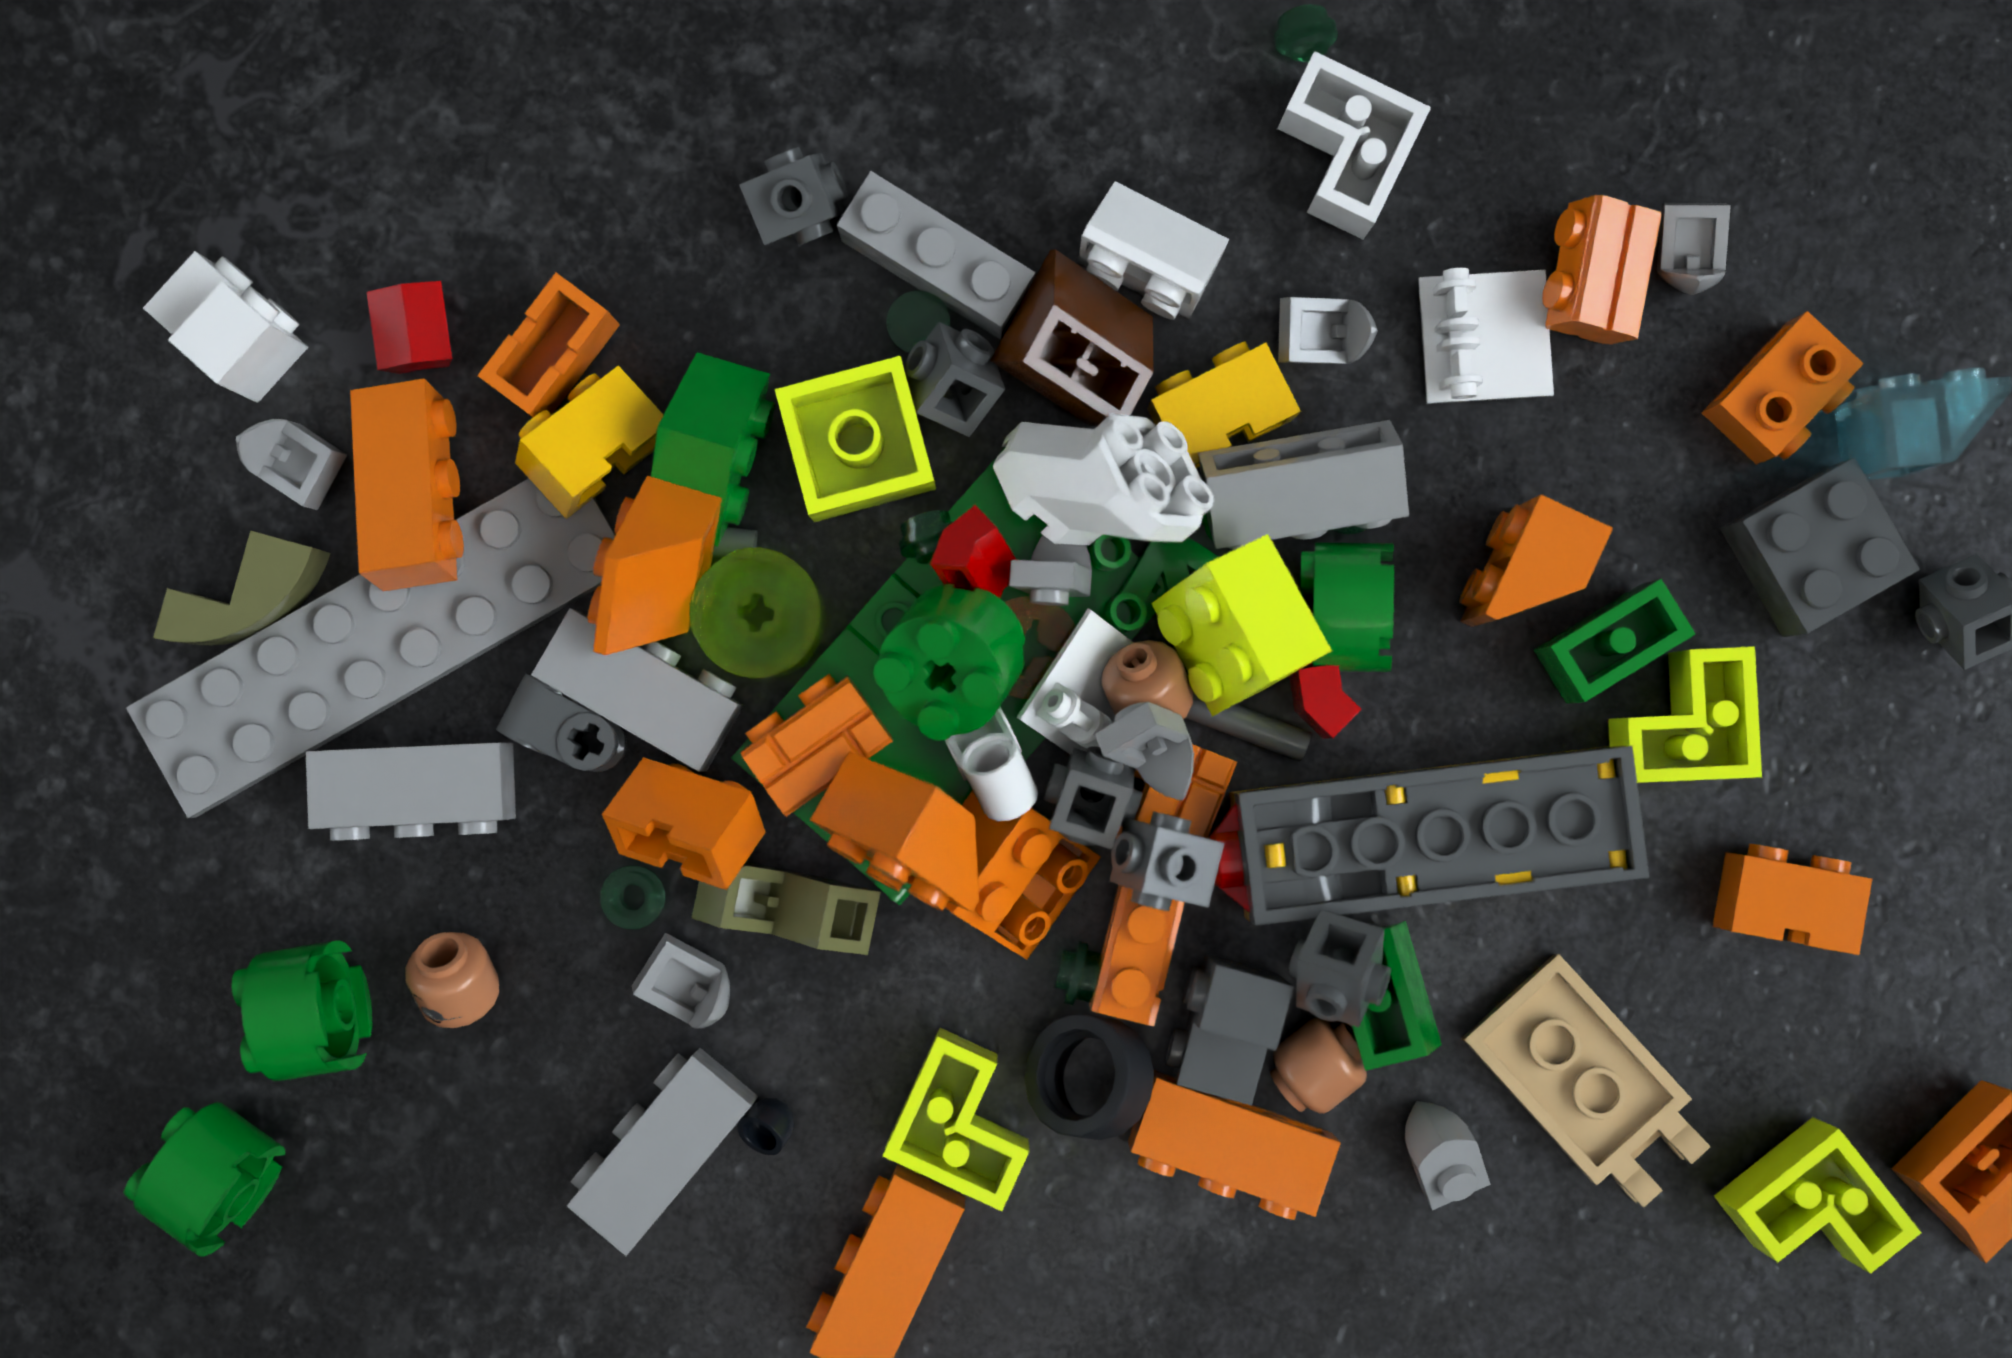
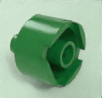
[1301,542,1394,672]
[873,584,1025,741]
[232,940,372,1081]
[124,1102,285,1257]

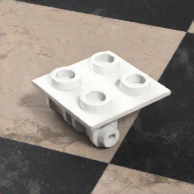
[1418,268,1554,404]
[1017,609,1134,755]

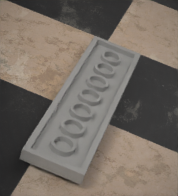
[126,478,616,818]

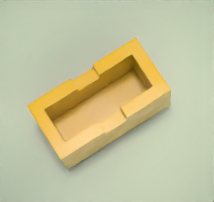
[1147,342,1301,468]
[515,365,663,519]

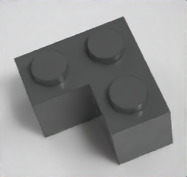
[1165,954,1294,1106]

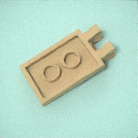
[1461,954,1710,1208]

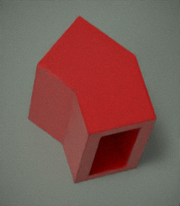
[366,281,452,374]
[930,505,1017,598]
[1289,665,1362,739]

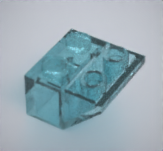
[1835,368,2012,480]

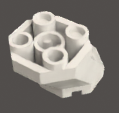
[993,414,1214,545]

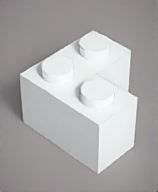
[1278,51,1431,240]
[143,251,308,403]

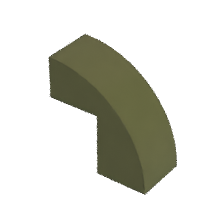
[153,531,331,645]
[692,862,880,955]

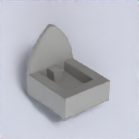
[1657,203,1731,295]
[1278,297,1378,364]
[236,419,347,510]
[1010,535,1092,606]
[1095,701,1194,800]
[632,933,730,1029]
[1405,1101,1491,1211]

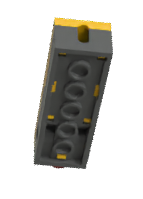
[1208,746,1650,925]

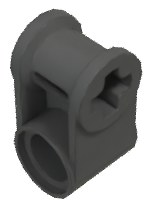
[496,673,627,772]

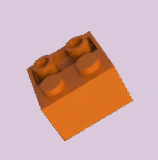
[587,475,722,656]
[1459,495,1613,627]
[810,752,979,913]
[945,790,1101,960]
[1892,1080,2012,1263]

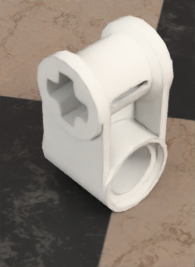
[945,707,1038,821]

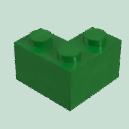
[651,352,775,546]

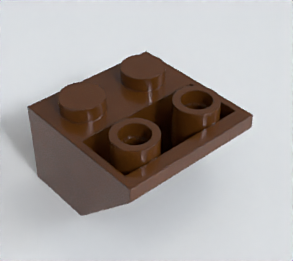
[990,249,1153,426]

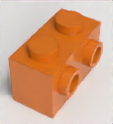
[1702,311,1864,464]

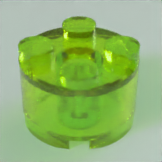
[689,547,826,680]

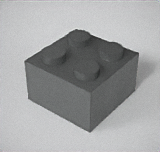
[1720,457,1920,637]

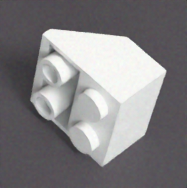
[1078,181,1229,320]

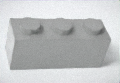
[837,171,1035,340]
[1198,420,1409,550]
[531,608,744,772]
[306,743,516,841]
[567,1048,758,1256]

